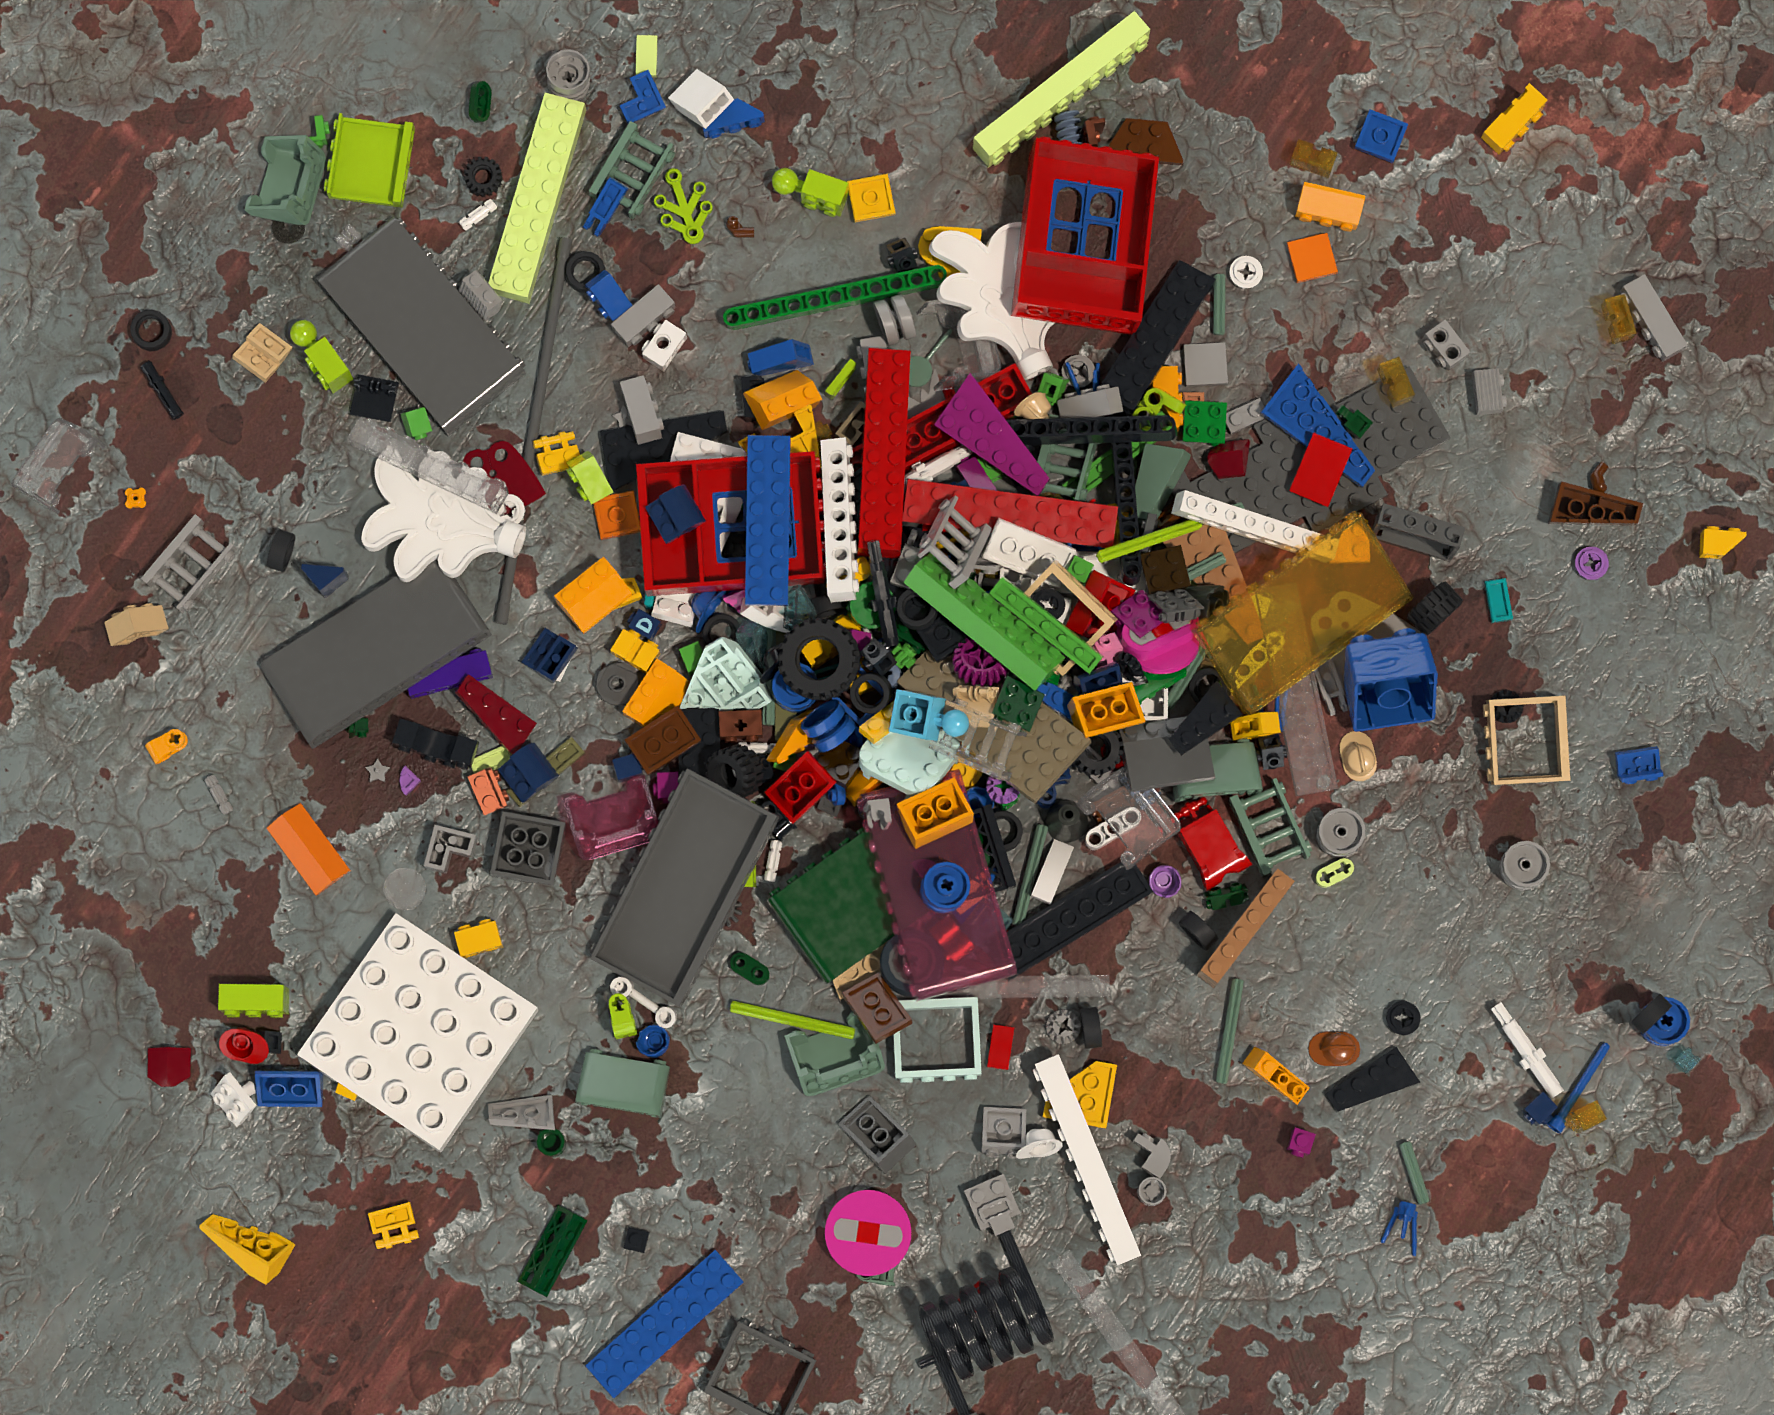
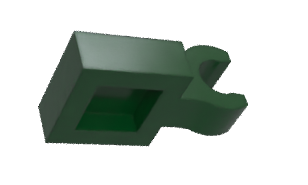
[1335,405,1373,439]

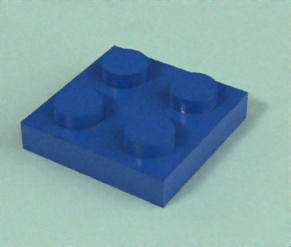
[1354,109,1408,163]

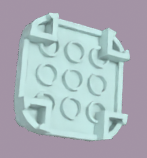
[859,727,960,799]

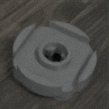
[596,663,639,706]

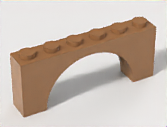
[1197,868,1295,988]

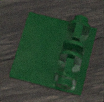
[992,676,1045,732]

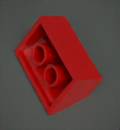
[1066,569,1136,639]

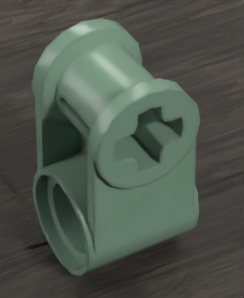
[855,1265,897,1286]

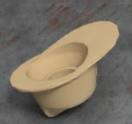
[1014,392,1051,419]
[1340,731,1377,781]

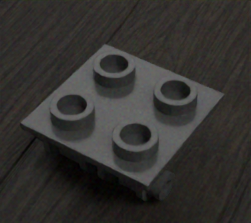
[1147,589,1204,623]

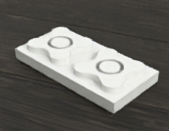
[981,518,1076,588]

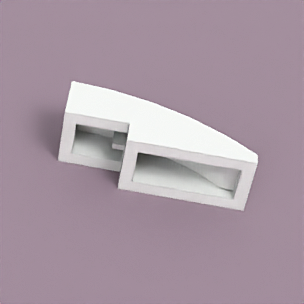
[740,597,807,633]
[1031,839,1074,905]

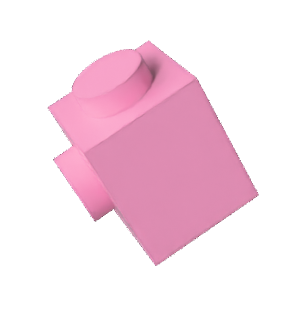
[1092,632,1123,667]

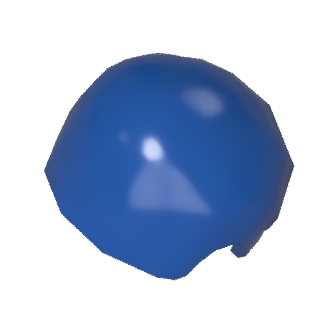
[963,786,994,818]
[636,1025,670,1058]

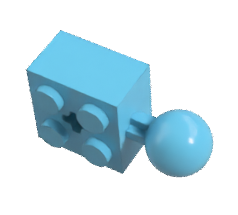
[889,689,969,741]

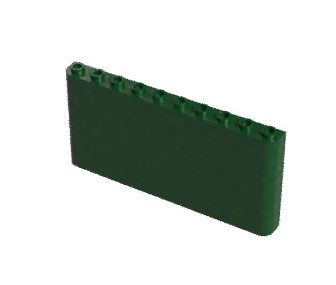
[767,780,994,984]

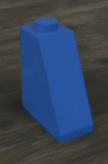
[748,339,814,376]

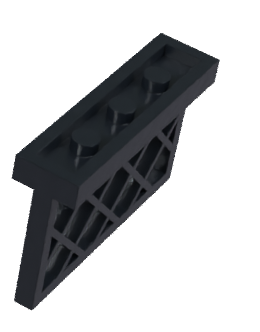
[946,804,1016,901]

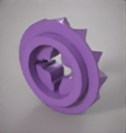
[1575,547,1609,580]
[986,773,1020,804]

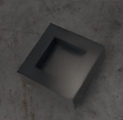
[259,1031,282,1054]
[624,1227,650,1254]

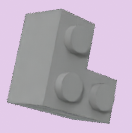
[424,825,478,874]

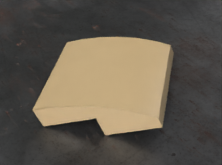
[232,323,292,383]

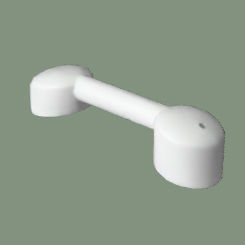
[610,976,677,1028]

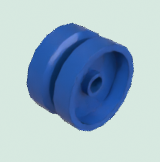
[772,663,817,713]
[801,700,856,752]
[920,862,970,913]
[1640,997,1690,1047]

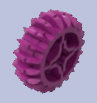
[952,638,1009,687]

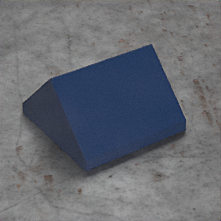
[301,564,349,598]

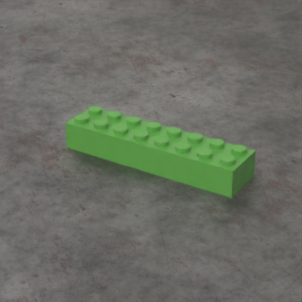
[903,553,1065,691]

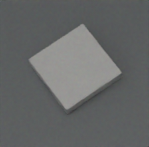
[1183,342,1228,387]

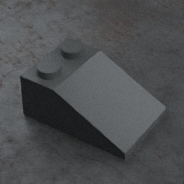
[838,1095,916,1174]

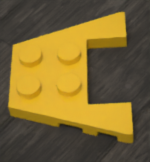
[738,404,822,470]

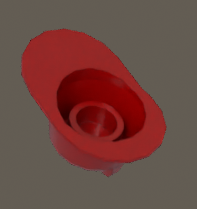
[219,1027,269,1064]

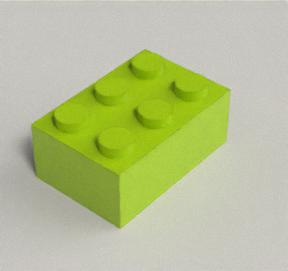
[218,984,289,1018]

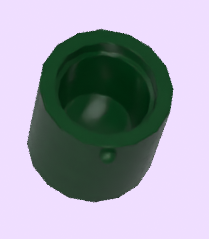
[537,1129,567,1157]

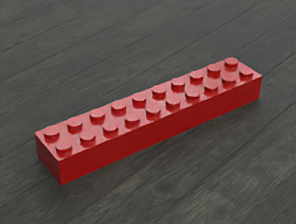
[857,348,911,559]
[834,363,1032,481]
[902,479,1118,548]

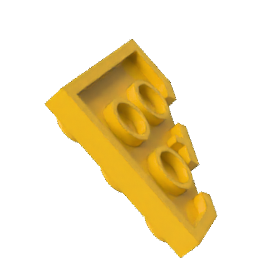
[1042,1061,1117,1129]

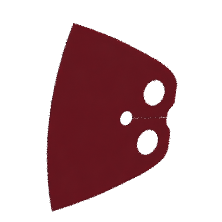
[461,441,546,515]

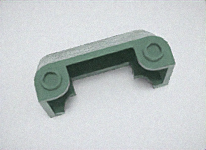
[244,135,326,225]
[1173,739,1263,802]
[784,1011,885,1096]
[575,1049,670,1118]

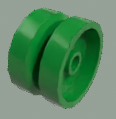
[846,582,896,630]

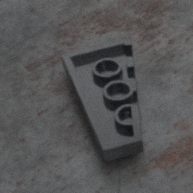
[1169,681,1242,756]

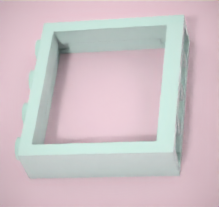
[893,997,981,1083]

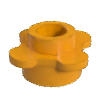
[125,488,146,509]

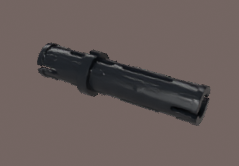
[140,361,184,420]

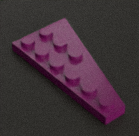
[934,373,1050,496]

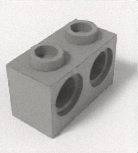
[1423,319,1470,371]

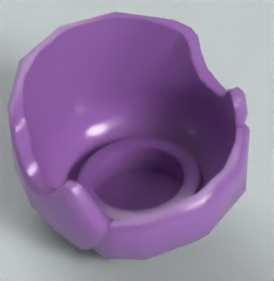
[1149,865,1182,898]

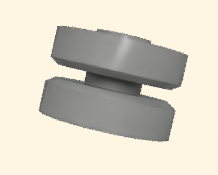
[873,294,916,346]
[1316,808,1365,858]
[1499,841,1550,891]

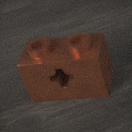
[719,710,763,743]

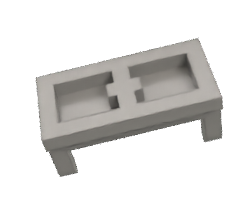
[863,798,892,830]

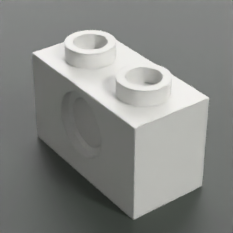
[642,320,687,372]

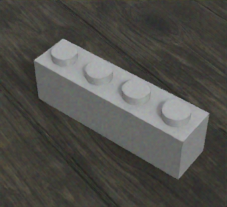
[1620,274,1687,362]

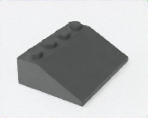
[1118,716,1215,792]

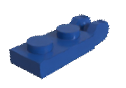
[583,177,628,237]

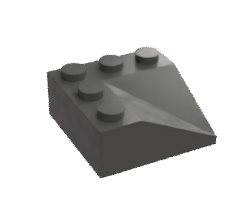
[490,811,567,886]

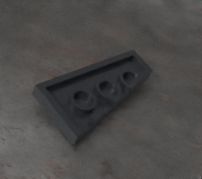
[1325,1047,1420,1112]

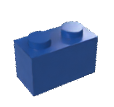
[585,270,633,321]

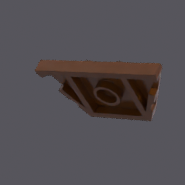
[1108,118,1183,166]

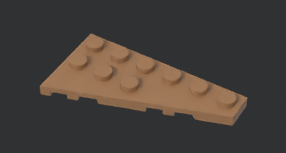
[1163,524,1266,644]

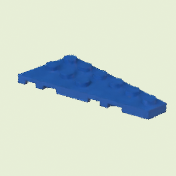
[1261,363,1375,488]

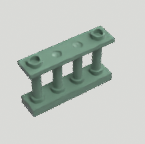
[589,121,675,220]
[1030,414,1102,502]
[1228,778,1312,878]

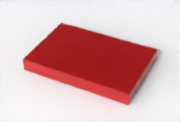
[1289,433,1353,507]

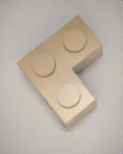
[104,603,169,646]

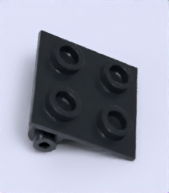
[349,375,399,422]

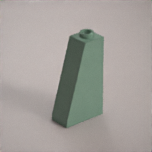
[1128,443,1191,526]

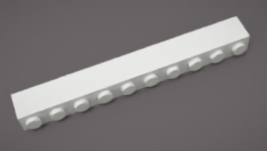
[1033,1054,1141,1265]

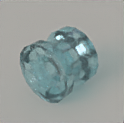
[1673,1047,1701,1074]

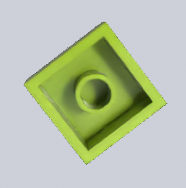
[566,451,613,505]

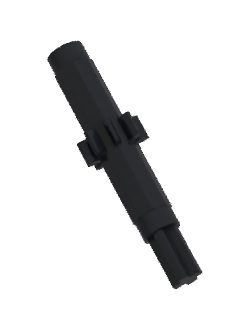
[867,540,899,647]

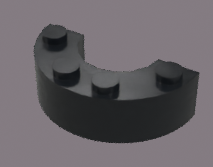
[392,719,480,770]

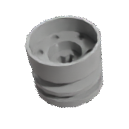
[546,49,590,101]

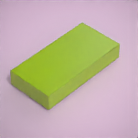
[825,359,857,400]

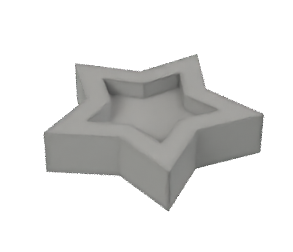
[612,406,632,428]
[365,759,390,782]

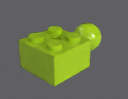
[772,168,849,217]
[290,320,354,394]

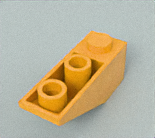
[1152,366,1183,431]
[767,710,813,764]
[1242,1046,1310,1105]

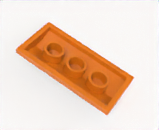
[267,803,351,896]

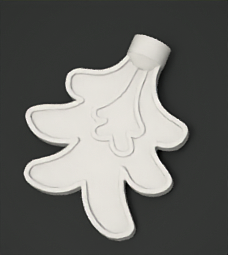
[929,222,1055,380]
[361,449,526,582]

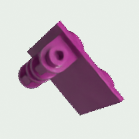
[1111,590,1163,638]

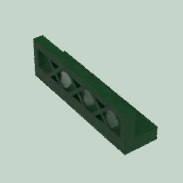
[517,1205,588,1297]

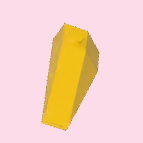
[199,1214,295,1285]

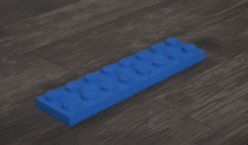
[745,435,791,606]
[585,1250,744,1398]

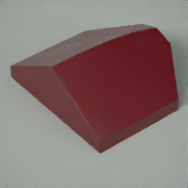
[1208,439,1250,479]
[147,1047,191,1087]

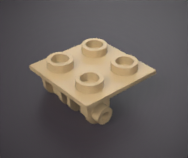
[953,685,1000,728]

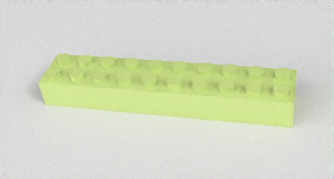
[973,11,1150,168]
[488,93,586,304]

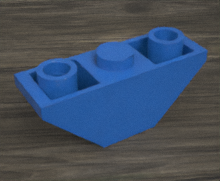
[703,98,765,139]

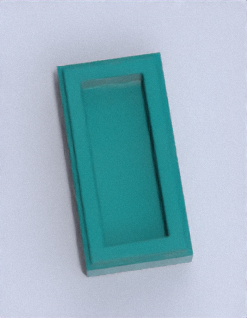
[1484,578,1513,623]

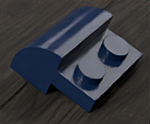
[645,485,706,544]
[522,628,578,683]
[1073,662,1123,696]
[498,743,559,803]

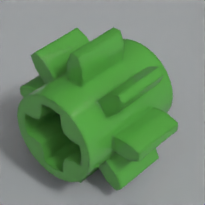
[892,643,917,669]

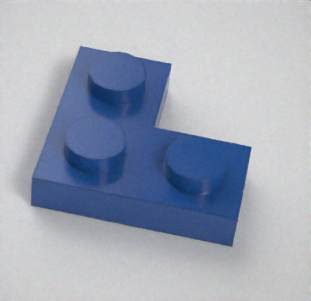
[620,70,666,124]

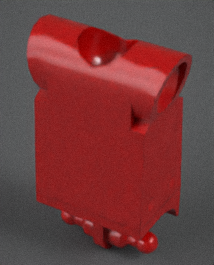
[1172,797,1252,891]

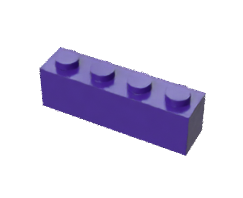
[408,649,493,699]

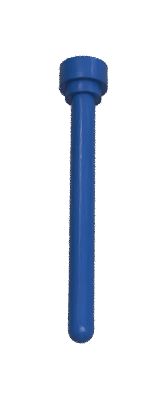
[1546,1043,1610,1134]

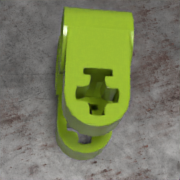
[1133,388,1186,431]
[609,993,637,1040]

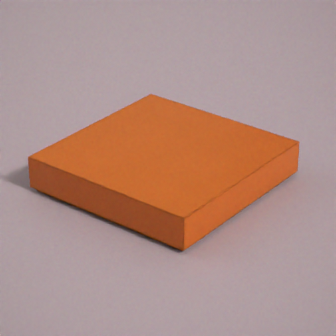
[1287,233,1338,283]
[593,490,641,540]

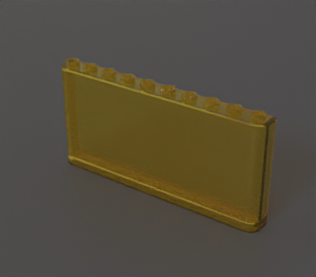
[1191,511,1414,715]

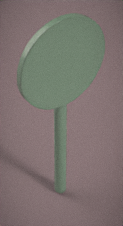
[909,329,952,387]

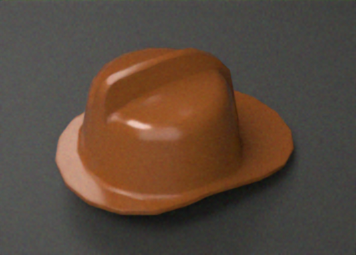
[1308,1032,1360,1066]

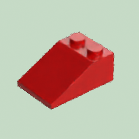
[764,751,837,824]

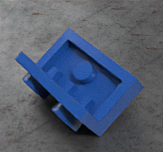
[1615,746,1664,784]

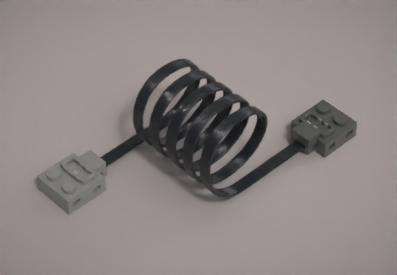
[919,1174,1054,1415]

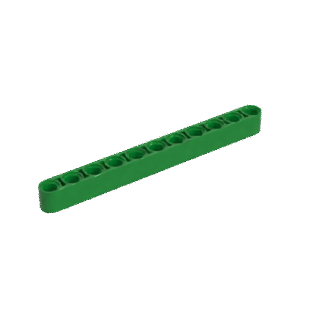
[723,265,947,330]

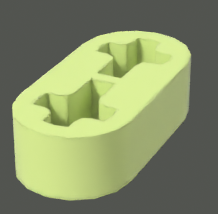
[1315,858,1354,888]

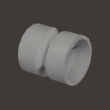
[1137,1177,1166,1206]

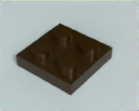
[1141,545,1191,594]
[816,741,861,789]

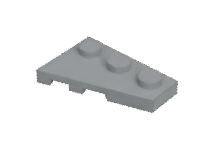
[488,1095,555,1130]

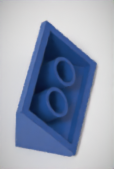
[255,1071,324,1107]

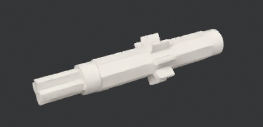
[904,445,974,494]
[1491,1002,1564,1099]

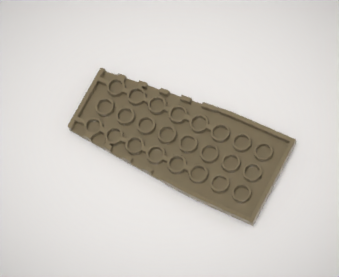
[897,649,1091,804]

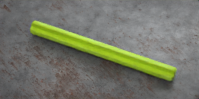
[1096,520,1202,563]
[730,1001,855,1039]

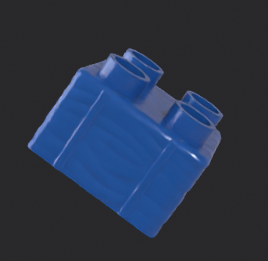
[1344,628,1438,732]

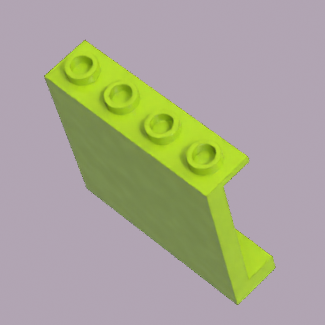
[324,113,415,208]

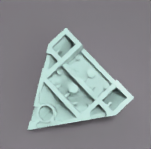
[680,637,772,711]

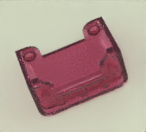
[563,775,659,860]

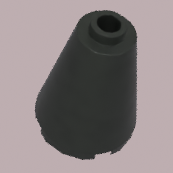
[1171,585,1230,627]
[1046,800,1088,843]

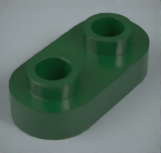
[469,81,492,123]
[730,953,770,986]

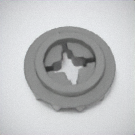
[1062,355,1095,388]
[1046,1009,1081,1044]

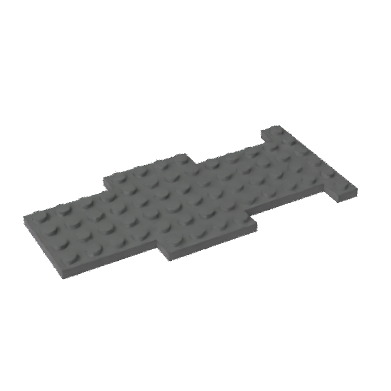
[1171,366,1451,554]

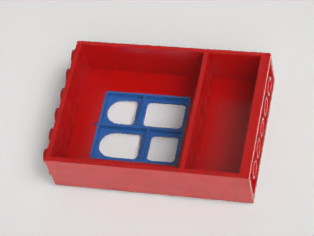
[1011,137,1159,335]
[636,451,827,596]

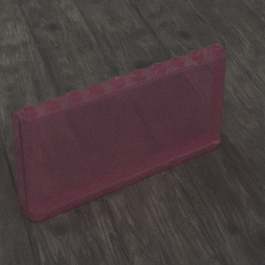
[857,769,1017,1002]

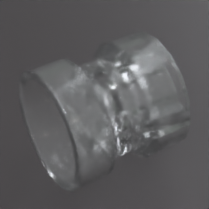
[333,223,363,252]

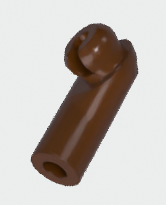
[726,216,754,238]
[1590,462,1609,493]

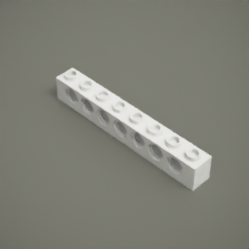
[821,437,859,603]
[1171,490,1339,563]

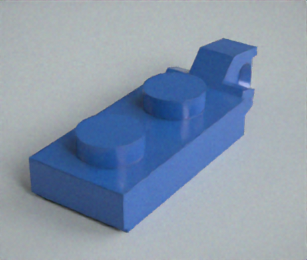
[1037,682,1075,720]

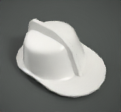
[1016,1129,1063,1159]

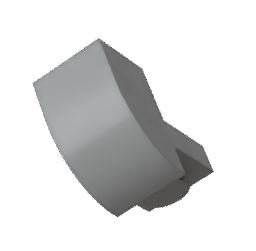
[1132,1133,1171,1179]

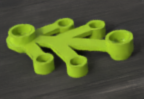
[654,168,713,244]

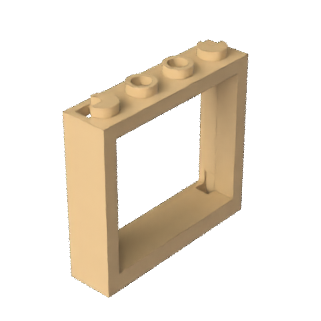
[1011,560,1118,676]
[1483,696,1570,785]

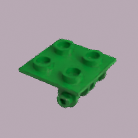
[1183,401,1227,446]

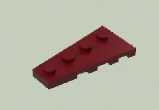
[455,674,537,756]

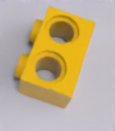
[1231,712,1281,740]

